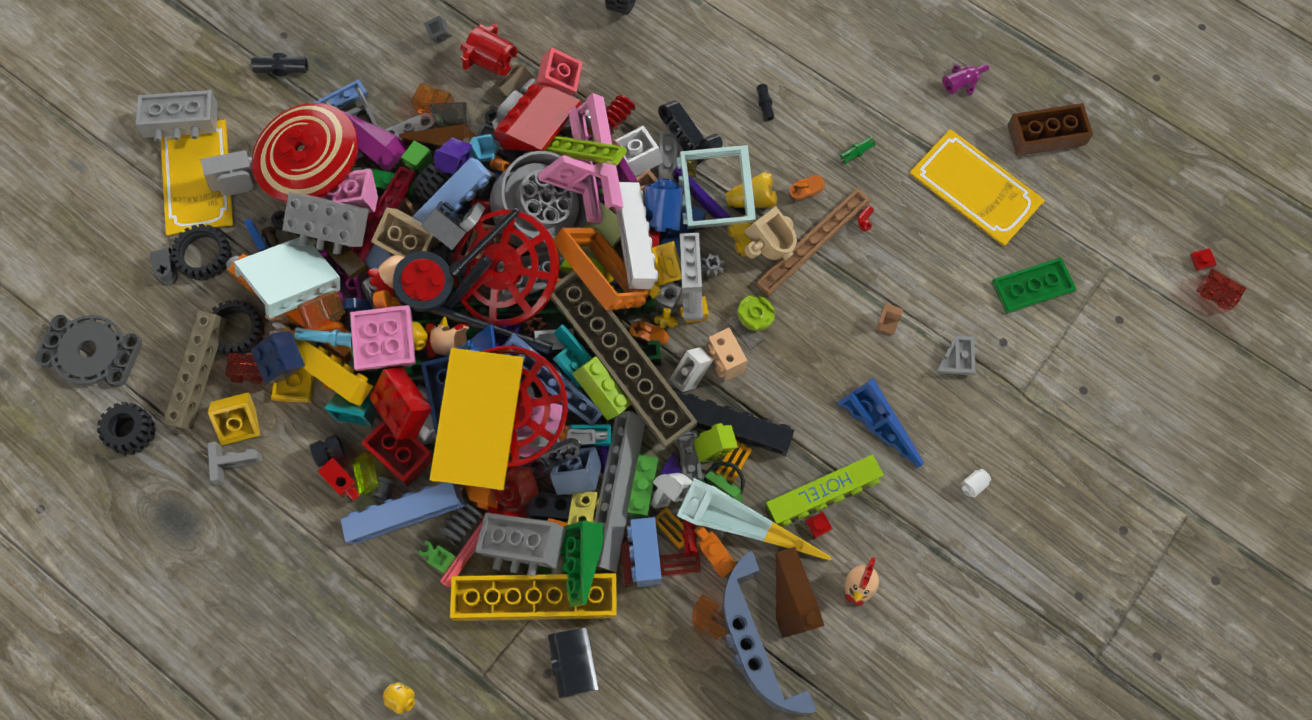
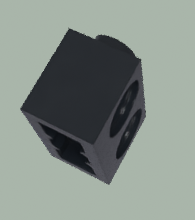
[528,489,572,523]

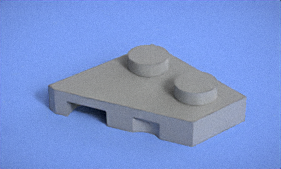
[937,336,976,375]

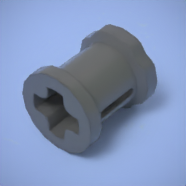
[371,477,395,501]

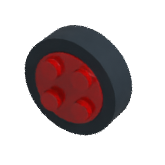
[393,251,453,312]

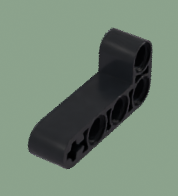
[658,100,723,165]

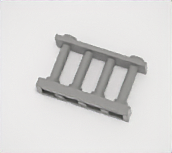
[680,233,703,320]

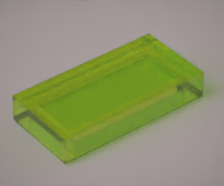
[352,451,378,495]

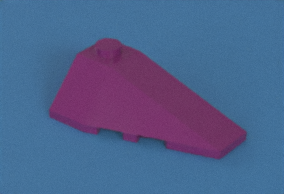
[342,111,409,172]

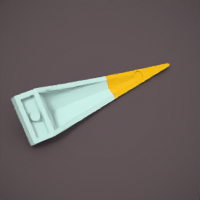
[677,478,832,561]

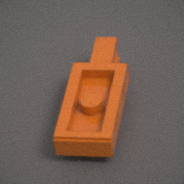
[694,525,737,578]

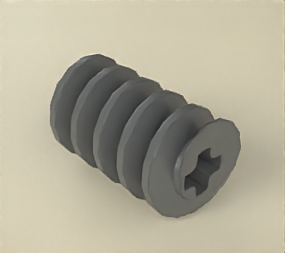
[439,502,484,545]

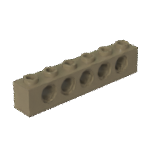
[163,310,227,430]

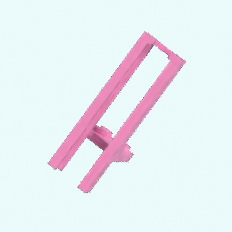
[538,93,624,224]

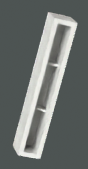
[616,182,658,289]

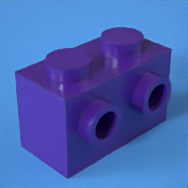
[434,138,473,174]

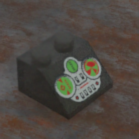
[430,102,471,130]

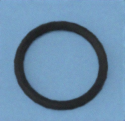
[704,462,745,494]

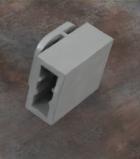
[201,150,256,196]

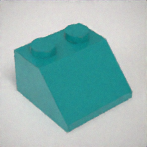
[325,393,377,427]

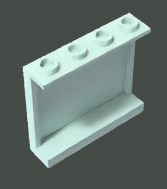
[234,237,340,318]

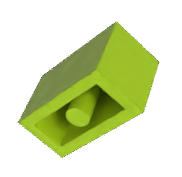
[693,423,738,462]

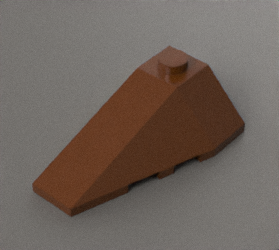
[399,124,477,151]
[776,547,825,638]

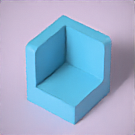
[469,134,499,162]

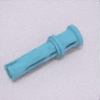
[295,327,353,349]

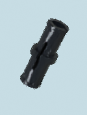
[756,84,775,121]

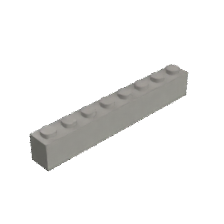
[594,411,645,573]

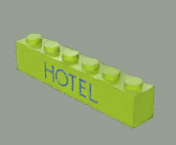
[765,454,884,528]

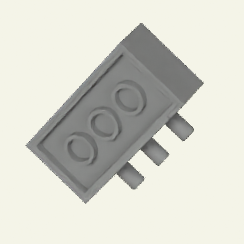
[135,90,218,142]
[282,192,369,254]
[475,513,566,577]

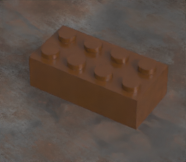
[1007,103,1093,156]

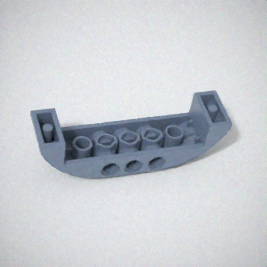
[722,551,816,715]

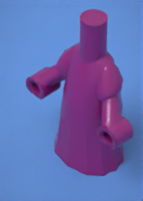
[942,64,989,96]

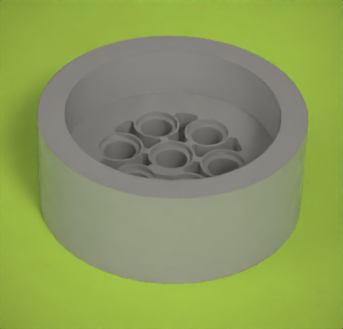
[490,151,587,253]

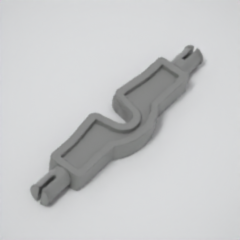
[517,429,608,449]

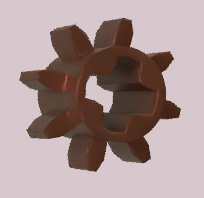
[524,317,548,338]

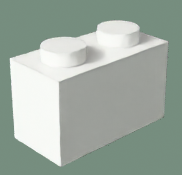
[669,347,714,392]

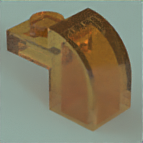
[692,594,728,640]

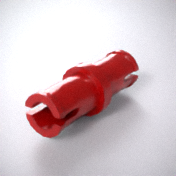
[682,519,698,556]

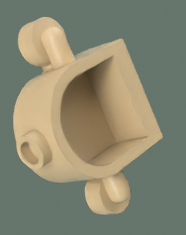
[744,206,797,260]

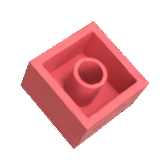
[536,47,583,96]

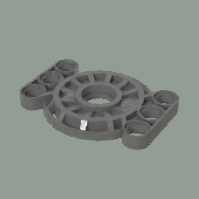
[35,314,142,387]

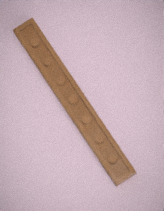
[755,188,871,297]

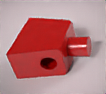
[317,458,361,503]

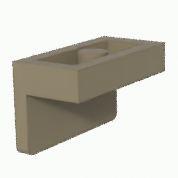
[492,64,535,98]

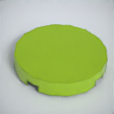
[737,295,775,331]

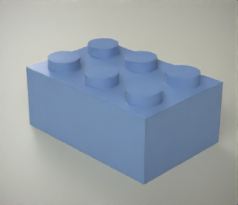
[627,517,662,587]

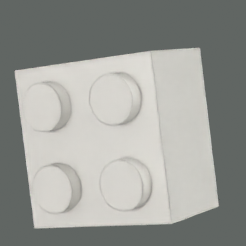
[615,126,663,177]

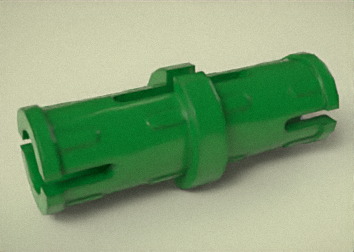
[839,136,876,164]

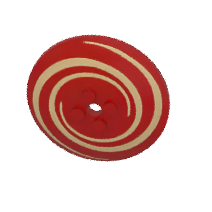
[251,103,359,202]

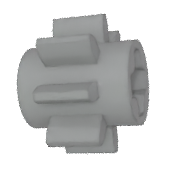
[701,254,724,278]

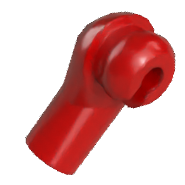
[857,205,874,231]

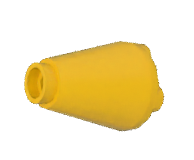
[726,172,778,208]

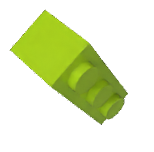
[572,356,632,421]

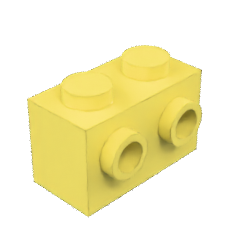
[568,491,599,525]

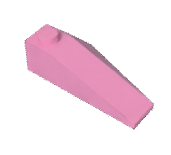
[321,169,378,213]

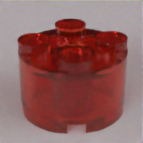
[490,466,538,512]

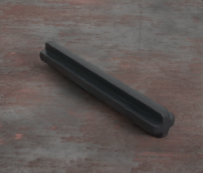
[443,256,492,310]

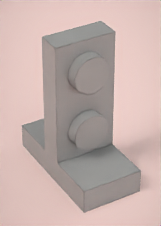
[208,442,263,485]

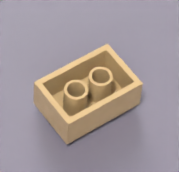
[371,208,440,257]

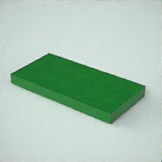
[991,257,1077,314]

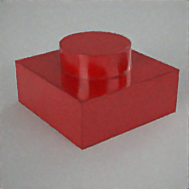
[1190,248,1217,271]
[805,511,833,539]

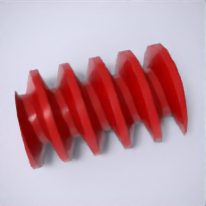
[606,95,636,135]

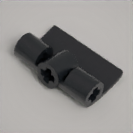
[548,628,598,698]

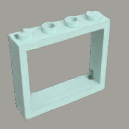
[677,145,756,229]

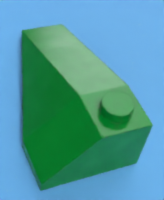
[560,521,603,607]

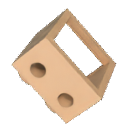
[706,328,748,382]

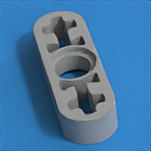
[459,202,485,232]

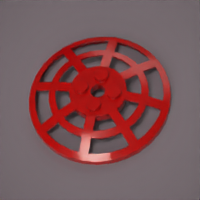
[453,209,559,326]
[482,346,568,467]

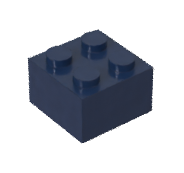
[251,330,305,385]

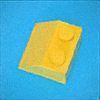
[208,392,260,446]

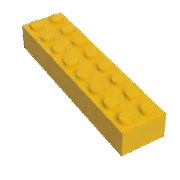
[450,573,617,621]

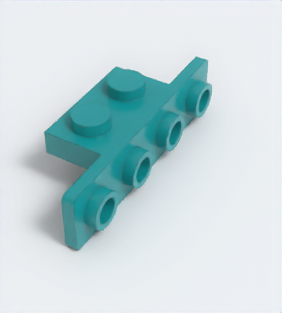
[553,325,592,388]

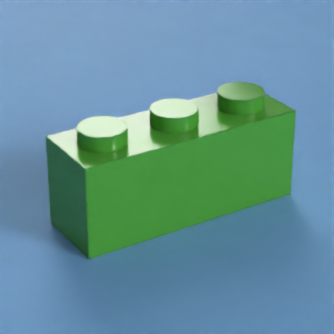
[628,454,658,519]

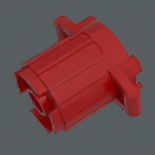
[460,24,518,76]

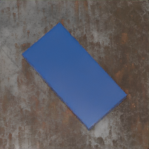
[244,219,268,252]

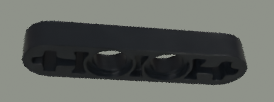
[512,438,581,481]

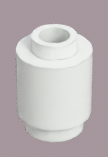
[961,469,991,497]

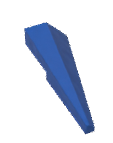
[837,378,924,468]

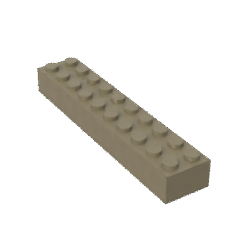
[550,271,697,449]

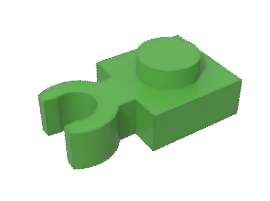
[418,541,456,574]

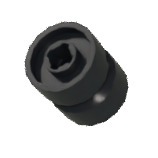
[309,434,346,467]

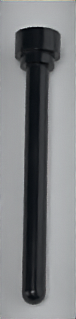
[449,208,520,278]

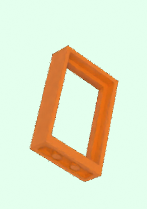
[553,228,650,310]

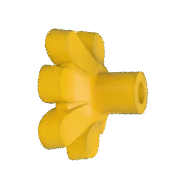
[653,308,678,328]

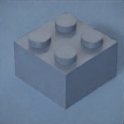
[550,447,602,495]

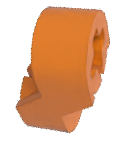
[789,175,825,201]
[373,290,404,309]
[630,321,669,346]

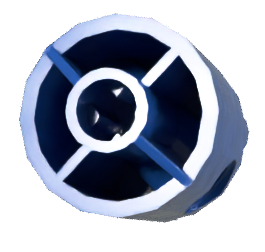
[644,178,683,231]

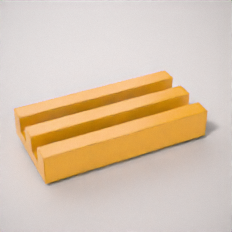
[716,440,752,484]
[655,507,684,550]

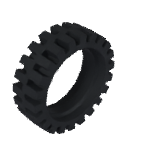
[171,224,232,281]
[209,299,264,358]

